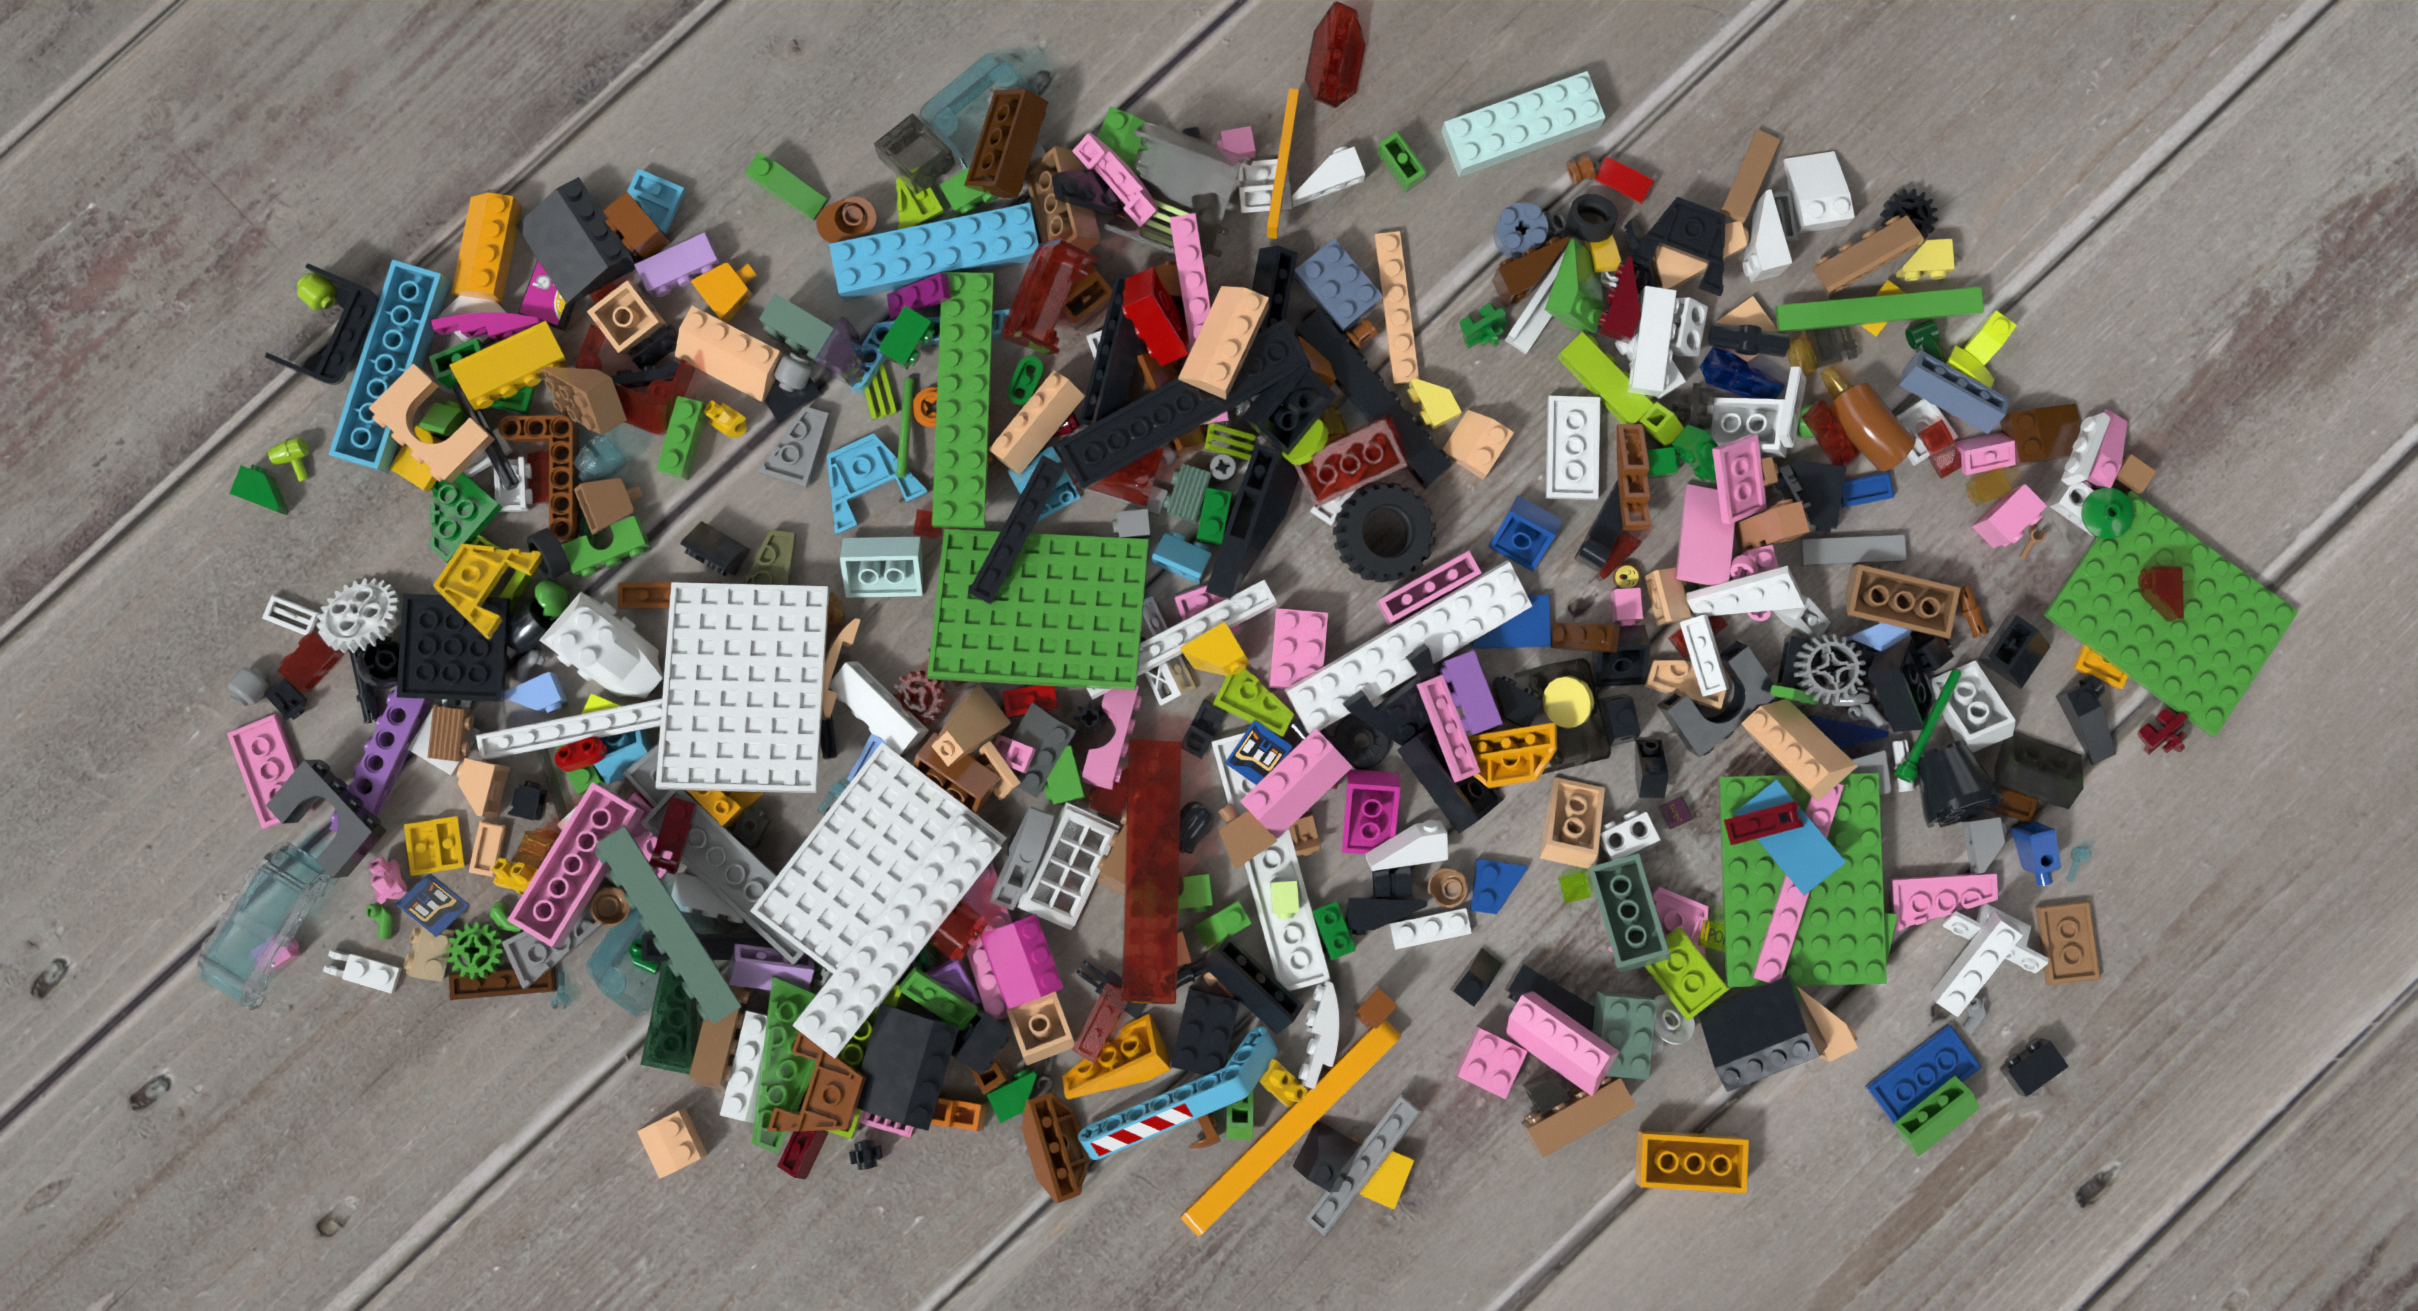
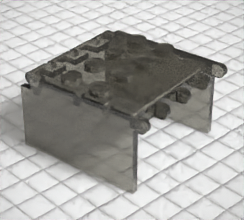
[1104,122,1253,262]

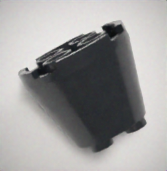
[1917,740,2004,828]

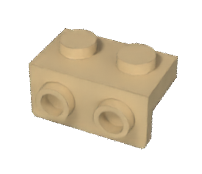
[404,923,455,982]

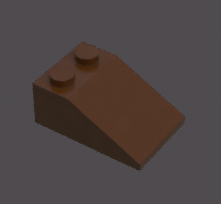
[2000,404,2081,468]

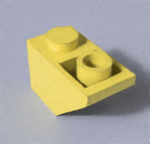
[1896,239,1955,281]
[1407,378,1462,430]

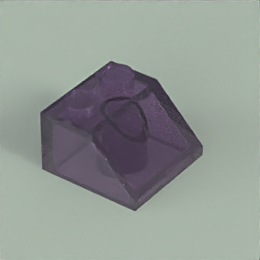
[815,316,866,388]

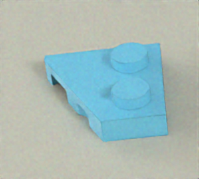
[628,169,686,234]

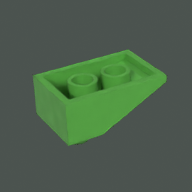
[1097,106,1182,189]
[1545,238,1604,333]

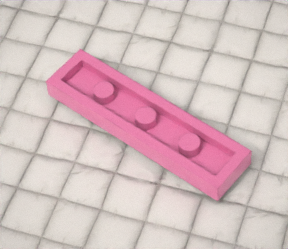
[1417,675,1480,782]

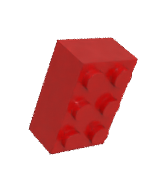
[1122,267,1189,366]

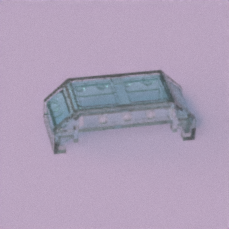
[196,842,340,1010]

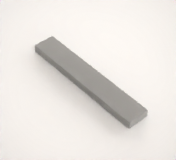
[1305,1095,1422,1236]

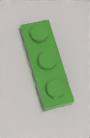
[899,967,978,1030]

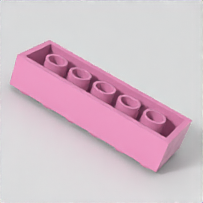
[507,782,644,948]

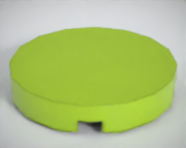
[1282,419,1329,465]

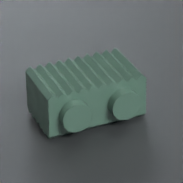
[1163,464,1212,524]

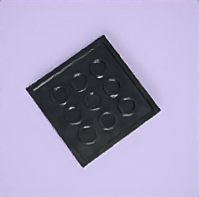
[397,593,510,702]

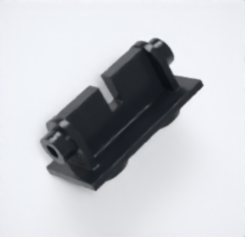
[629,324,678,370]

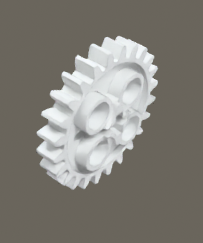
[316,578,402,653]

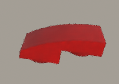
[1594,157,1655,204]

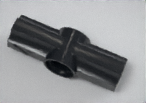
[1707,323,1790,357]

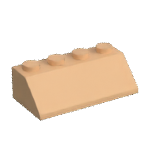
[1178,286,1269,400]
[675,306,784,403]
[988,370,1085,475]
[1741,699,1857,802]

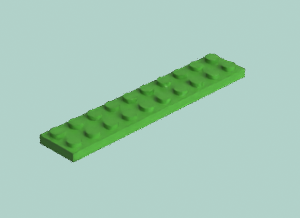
[932,272,995,528]

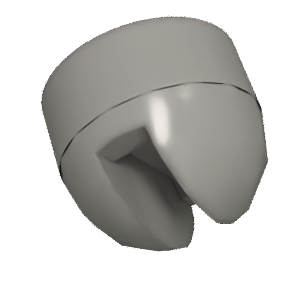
[1155,444,1177,467]

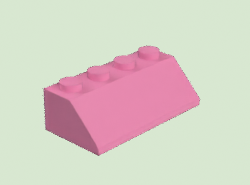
[1240,729,1352,839]
[1506,991,1620,1096]

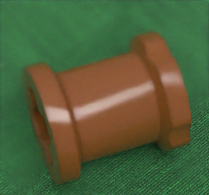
[1345,318,1378,351]

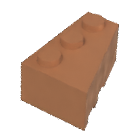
[1734,499,1810,554]

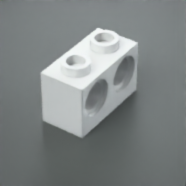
[1669,297,1708,357]
[2050,480,2115,536]
[1599,810,1660,862]

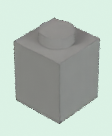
[1113,509,1151,539]

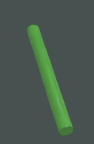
[896,378,915,478]

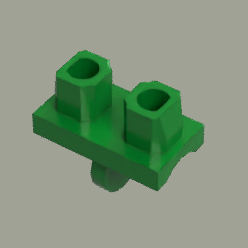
[1459,303,1507,349]

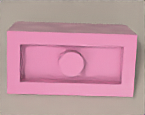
[1953,432,2016,475]

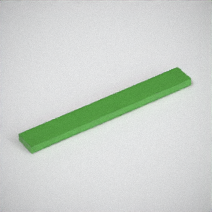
[1775,287,1984,332]

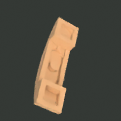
[822,618,860,720]

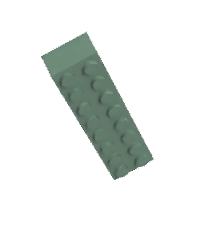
[594,824,741,1025]

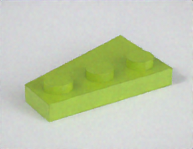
[1213,669,1294,738]

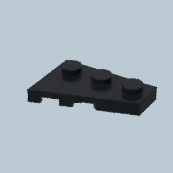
[1052,169,1122,216]

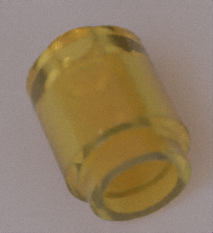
[1787,338,1818,376]

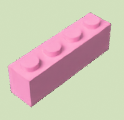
[1376,551,1481,626]

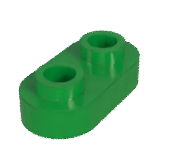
[1007,356,1044,406]

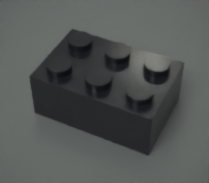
[1171,988,1240,1075]

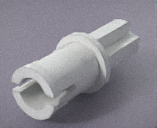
[1892,740,1916,792]

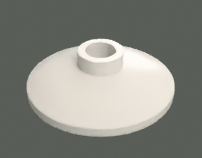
[1654,994,1695,1045]

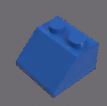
[1488,495,1563,571]

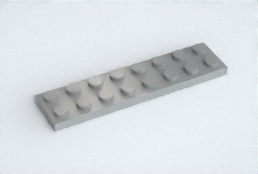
[641,790,805,965]

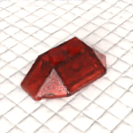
[1304,1,1366,108]

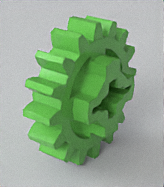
[446,922,506,980]

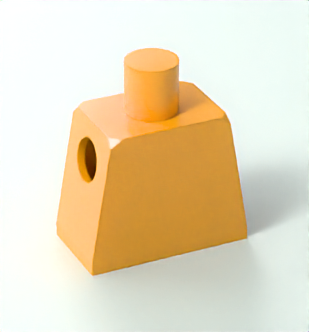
[691,262,757,323]

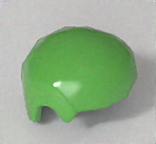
[535,579,570,621]

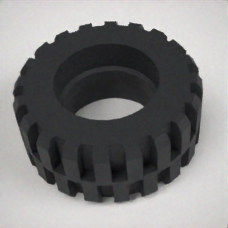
[1333,482,1436,583]

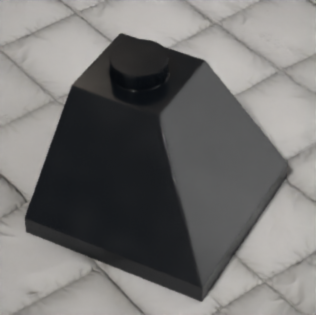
[1292,1120,1362,1193]

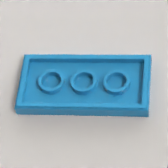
[1735,779,1846,895]

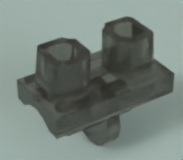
[1672,383,1715,430]

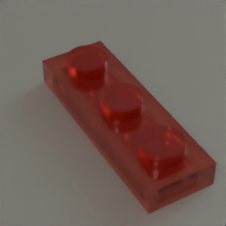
[1801,399,1859,466]
[1072,981,1132,1064]

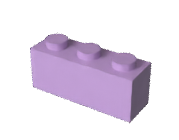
[634,232,721,298]
[728,944,814,991]

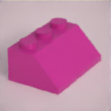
[979,914,1064,1009]

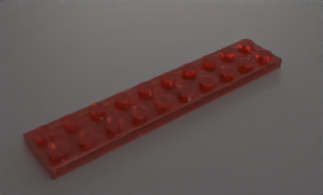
[1121,739,1181,1004]

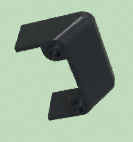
[265,263,378,385]

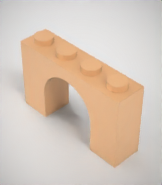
[369,364,495,483]

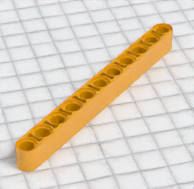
[1180,1019,1402,1237]

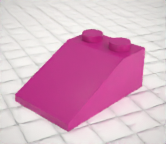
[1342,770,1400,854]

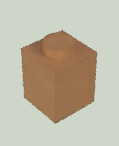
[2113,454,2157,495]

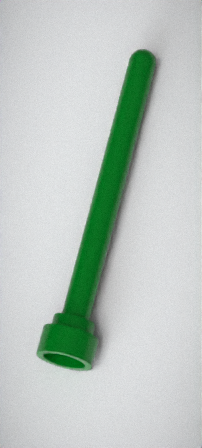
[1894,669,1961,783]

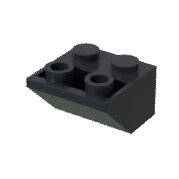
[680,521,750,577]
[1978,615,2050,689]

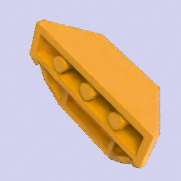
[1467,723,1557,788]

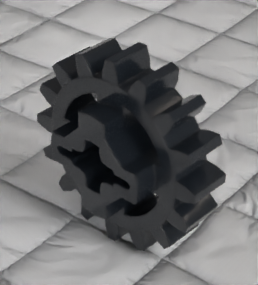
[1880,189,1938,241]

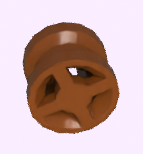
[1566,154,1595,185]

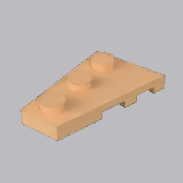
[1645,660,1730,710]

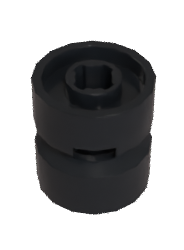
[1372,866,1412,899]

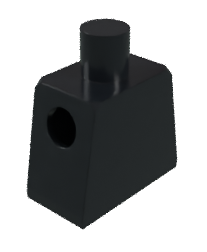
[1599,693,1641,747]

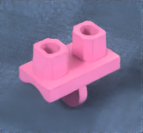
[368,856,407,904]

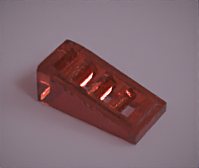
[1596,532,1642,581]

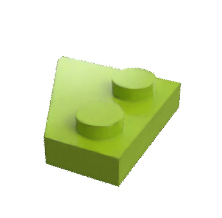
[896,167,944,230]

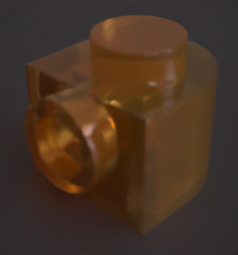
[827,592,845,626]

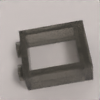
[874,113,955,195]

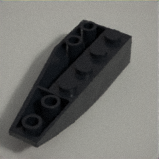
[1206,443,1302,600]

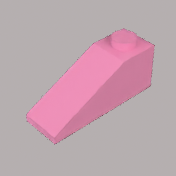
[2085,409,2127,489]

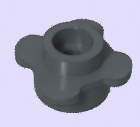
[1544,211,1567,237]

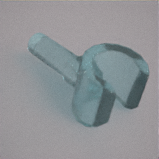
[817,782,847,814]
[2066,847,2091,882]
[551,972,570,1010]

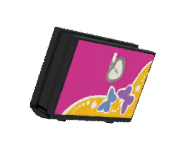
[518,260,576,331]

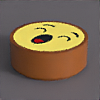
[1613,564,1640,589]

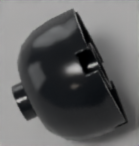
[356,636,400,689]

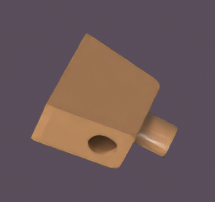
[574,478,642,535]
[1218,803,1277,869]

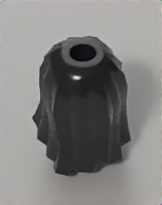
[1162,801,1214,854]

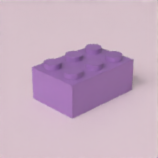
[1438,650,1503,737]

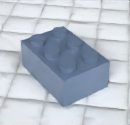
[1294,238,1383,334]

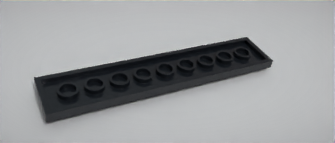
[1057,319,1311,491]

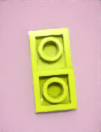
[1946,345,1994,388]

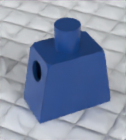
[2011,821,2061,886]

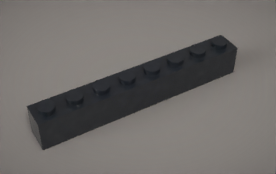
[1294,309,1452,489]

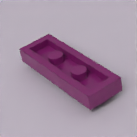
[887,273,951,320]

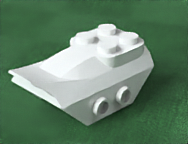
[540,592,663,699]

